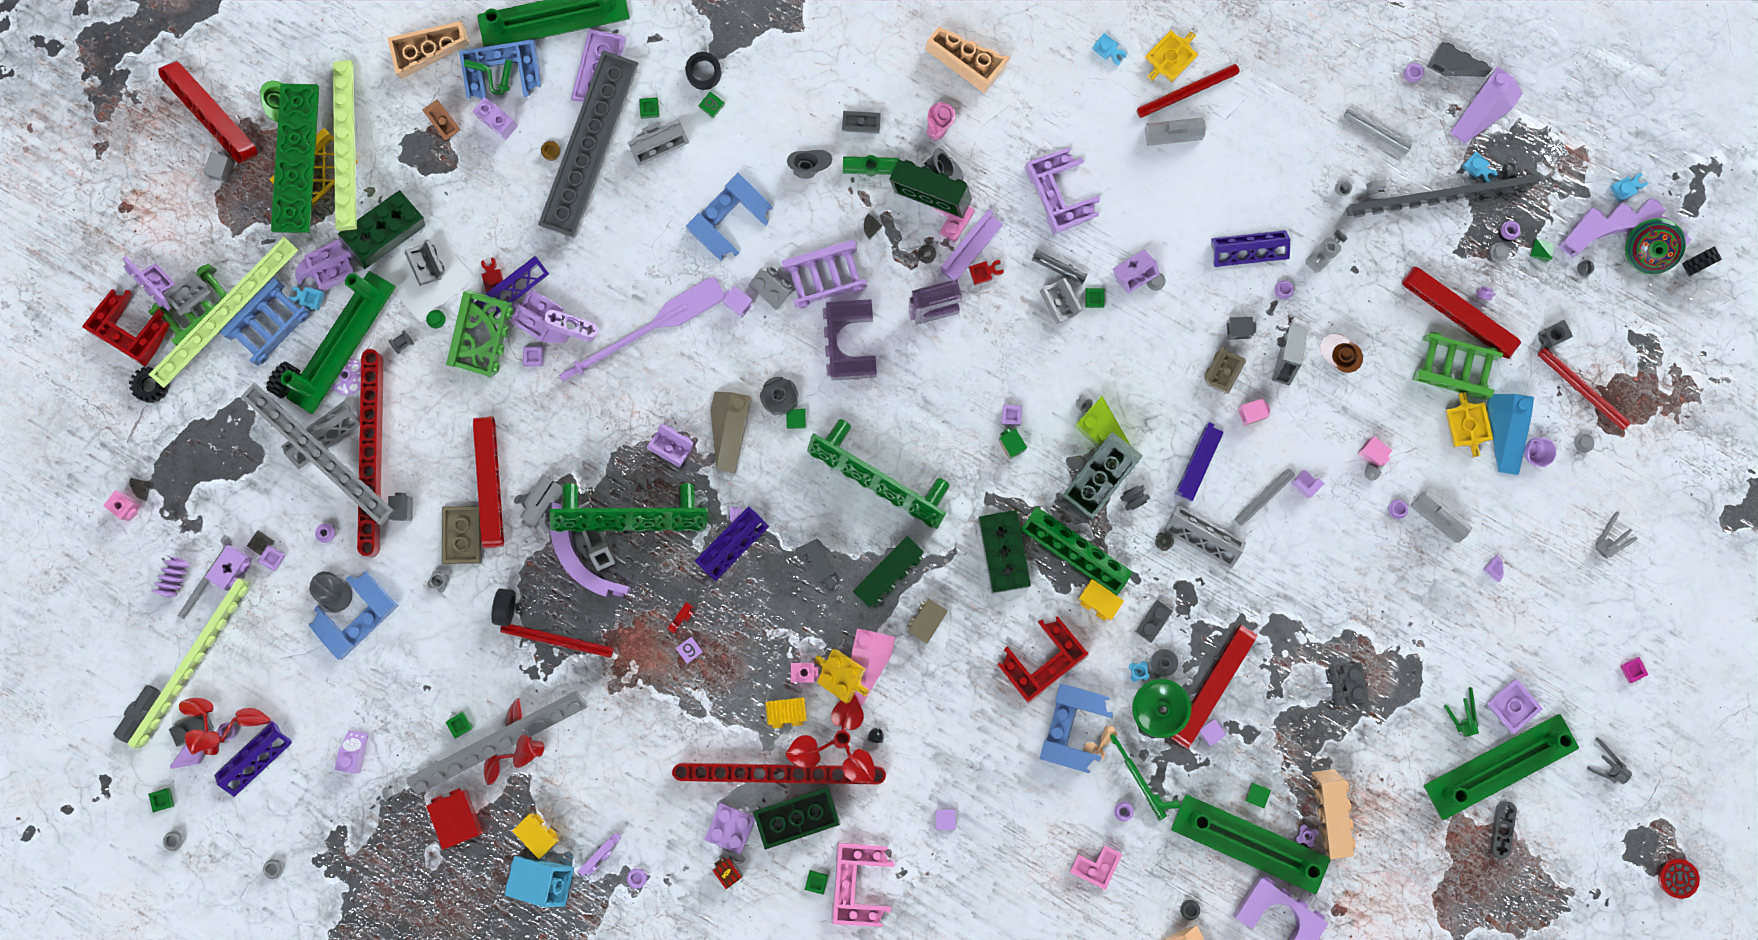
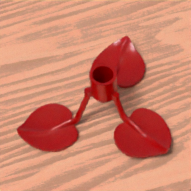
[785,695,875,783]
[179,698,271,755]
[484,698,544,785]

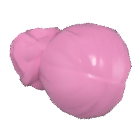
[926,102,956,140]

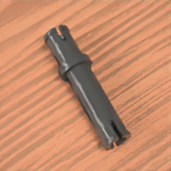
[1031,250,1088,285]

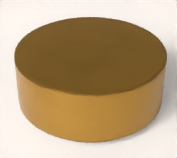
[541,141,561,161]

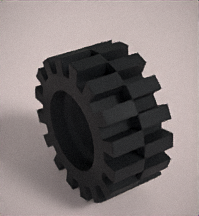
[1682,246,1722,276]
[266,361,301,399]
[129,367,169,403]

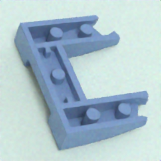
[459,40,541,100]
[686,173,773,261]
[309,571,399,660]
[1039,683,1113,773]

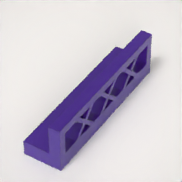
[1211,230,1291,267]
[474,256,550,316]
[1174,422,1224,502]
[695,506,770,581]
[214,721,292,797]

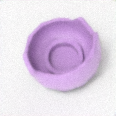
[1524,437,1557,467]

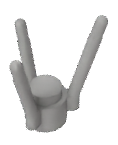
[1596,512,1638,559]

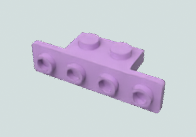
[122,256,175,311]

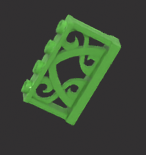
[446,290,514,377]

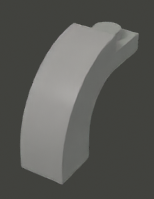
[578,502,615,571]

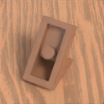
[422,99,460,141]

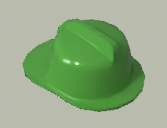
[260,80,282,122]

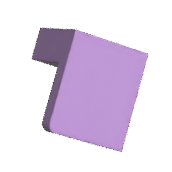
[1291,470,1325,499]

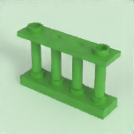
[148,264,228,346]
[1412,332,1503,400]

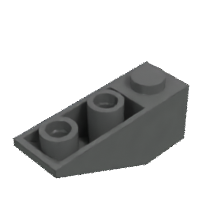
[1427,42,1493,77]

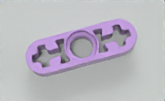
[543,310,598,341]

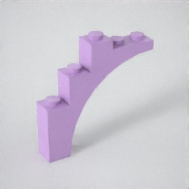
[1558,198,1692,258]

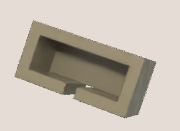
[907,598,948,644]

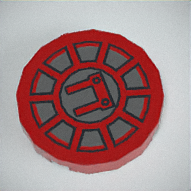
[1658,858,1700,899]

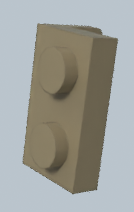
[1205,347,1246,394]

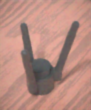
[1587,737,1632,784]

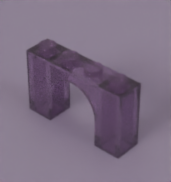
[908,279,962,325]
[823,299,877,381]

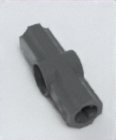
[113,685,161,743]

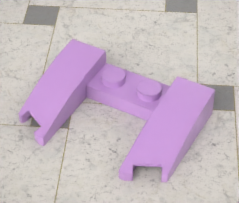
[1024,147,1100,235]

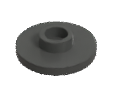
[1151,649,1178,677]

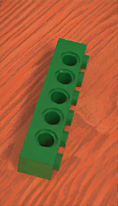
[1021,506,1133,596]

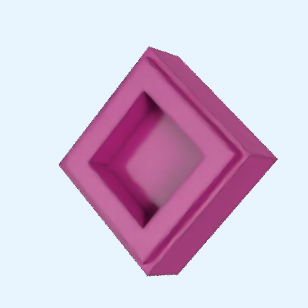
[1620,657,1648,683]

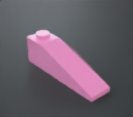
[851,628,895,706]

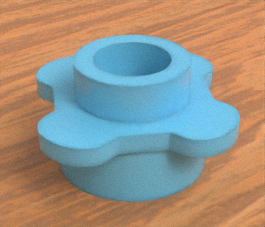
[1129,661,1150,682]

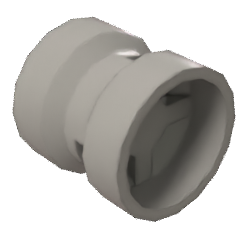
[1366,180,1388,201]

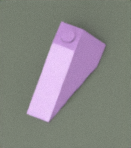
[1450,67,1523,143]

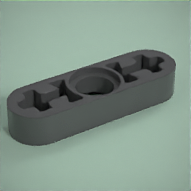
[1490,801,1517,859]

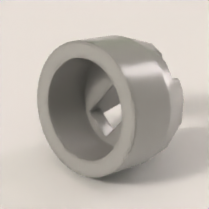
[1335,181,1352,196]
[1076,395,1093,412]
[1365,464,1382,481]
[382,785,400,802]

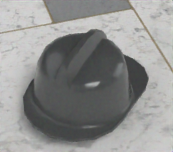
[924,148,964,180]
[787,150,832,179]
[309,571,352,612]

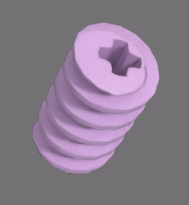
[151,555,190,598]

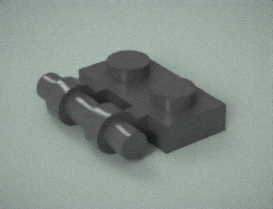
[1328,663,1369,706]

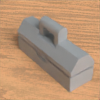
[1145,117,1206,146]
[627,119,689,166]
[1411,490,1472,543]

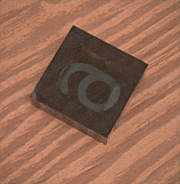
[247,530,275,555]

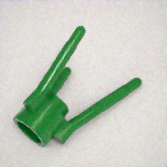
[1444,687,1479,737]

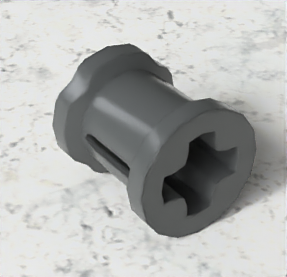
[388,330,414,354]

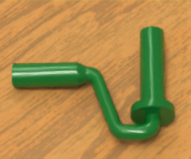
[464,59,513,95]

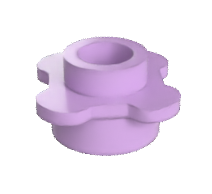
[1296,825,1319,847]

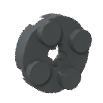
[760,377,799,416]

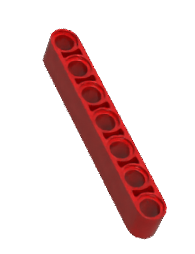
[158,61,257,164]
[1402,266,1521,359]
[473,416,504,549]
[1171,624,1257,749]

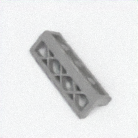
[282,401,360,469]
[1164,505,1246,569]

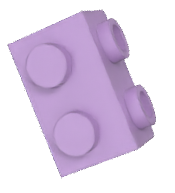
[647,424,694,468]

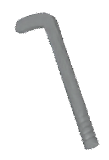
[178,535,232,619]

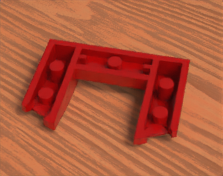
[82,289,170,367]
[997,616,1089,704]

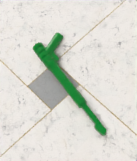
[1110,734,1180,820]

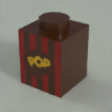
[712,857,743,889]

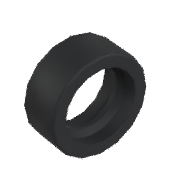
[685,51,722,90]
[491,588,516,627]

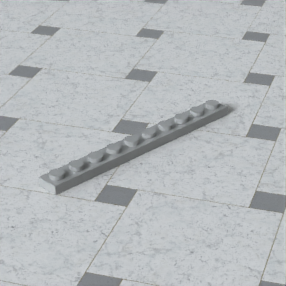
[241,383,395,526]
[406,690,587,794]

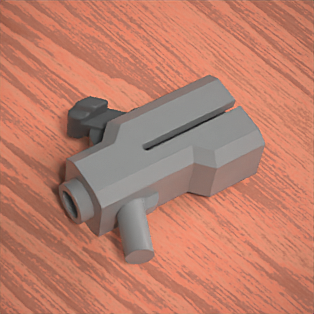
[1305,230,1348,273]
[514,474,562,534]

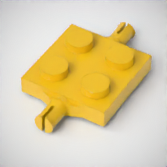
[1145,30,1198,83]
[1445,392,1493,457]
[814,649,869,703]

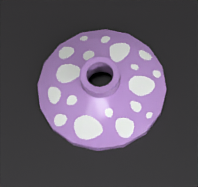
[331,358,361,395]

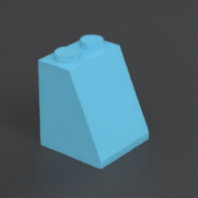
[505,856,574,907]

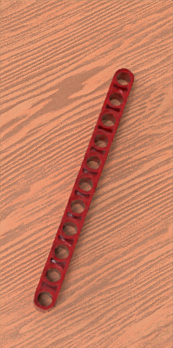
[357,349,384,558]
[672,763,886,785]

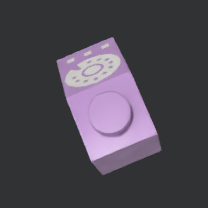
[334,730,369,774]

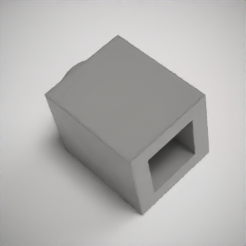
[203,152,235,183]

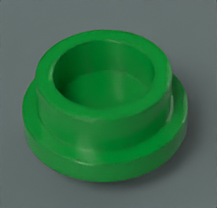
[426,310,446,329]

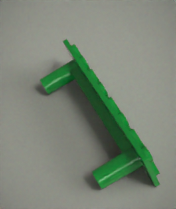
[477,0,630,47]
[271,83,319,233]
[281,271,396,414]
[807,419,950,529]
[549,483,708,532]
[1423,714,1579,820]
[1171,794,1330,894]

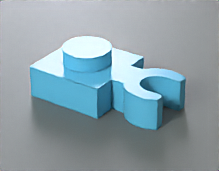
[1092,33,1127,66]
[1462,152,1498,183]
[1610,173,1648,203]
[289,287,325,311]

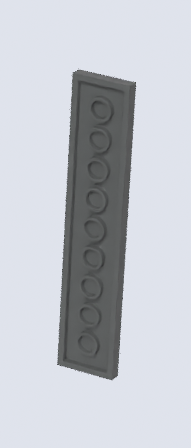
[538,50,639,238]

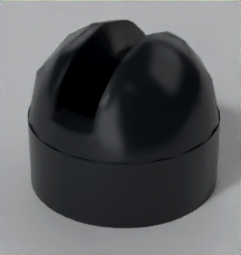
[868,728,884,743]

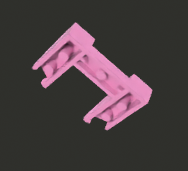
[831,842,895,927]

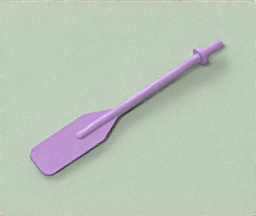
[559,278,724,381]

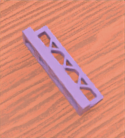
[941,209,1003,283]

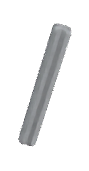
[1343,108,1412,154]
[1235,469,1295,526]

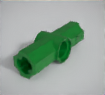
[843,155,899,177]

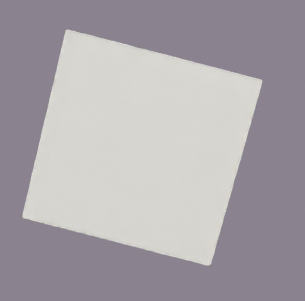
[376,226,475,323]

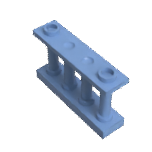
[220,277,312,366]

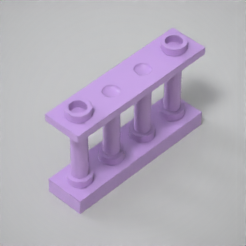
[781,240,867,309]

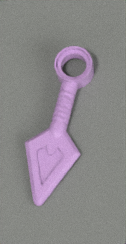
[170,722,238,769]

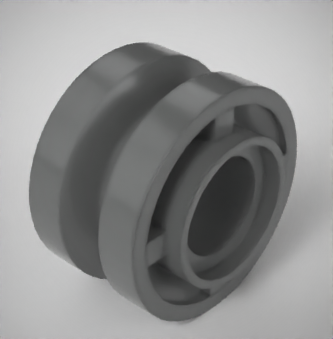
[1120,485,1151,511]

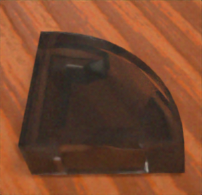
[864,213,882,241]
[129,478,151,501]

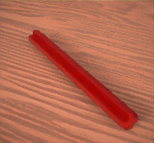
[1136,64,1240,118]
[1537,347,1630,430]
[500,624,614,658]

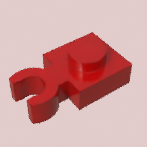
[481,257,503,292]
[968,260,1004,286]
[667,602,695,634]

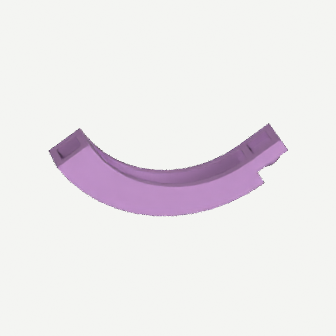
[550,502,631,598]

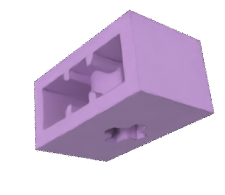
[473,97,518,140]
[1113,249,1160,294]
[205,545,252,591]

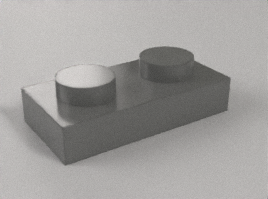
[842,111,881,133]
[1135,600,1173,643]
[169,713,214,747]

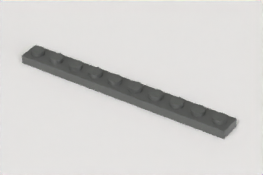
[1346,174,1539,218]

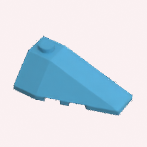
[1486,394,1534,475]

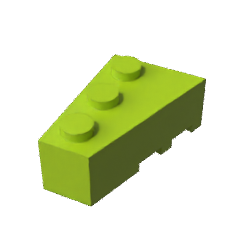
[1074,396,1132,463]

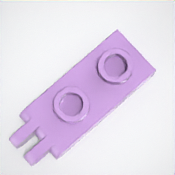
[578,833,621,877]

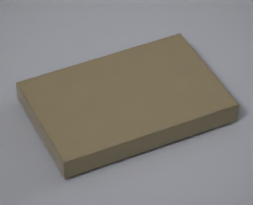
[442,506,482,564]

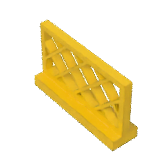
[269,128,358,206]

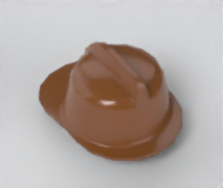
[1319,333,1363,373]

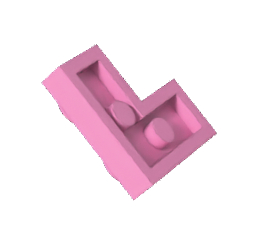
[934,207,975,243]
[1069,845,1122,890]

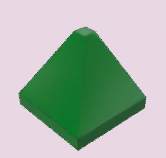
[1530,238,1554,262]

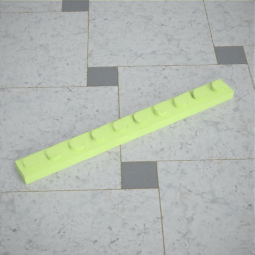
[333,60,357,231]
[149,237,299,388]
[127,578,250,748]

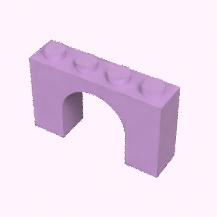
[1232,876,1329,940]

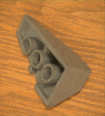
[711,391,752,473]

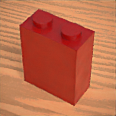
[426,788,484,850]

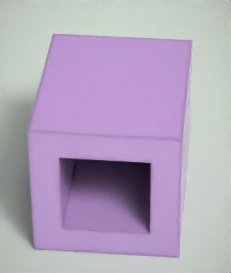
[723,286,754,318]

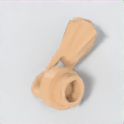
[1083,726,1118,761]

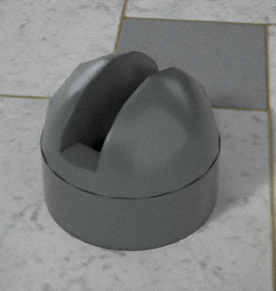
[1577,260,1595,276]

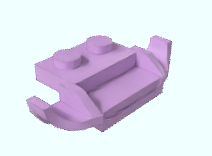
[295,239,356,291]
[504,289,570,343]

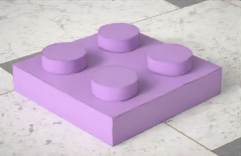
[1486,679,1543,734]
[704,802,755,855]

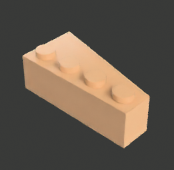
[387,21,470,79]
[925,27,1010,94]
[1311,769,1356,860]

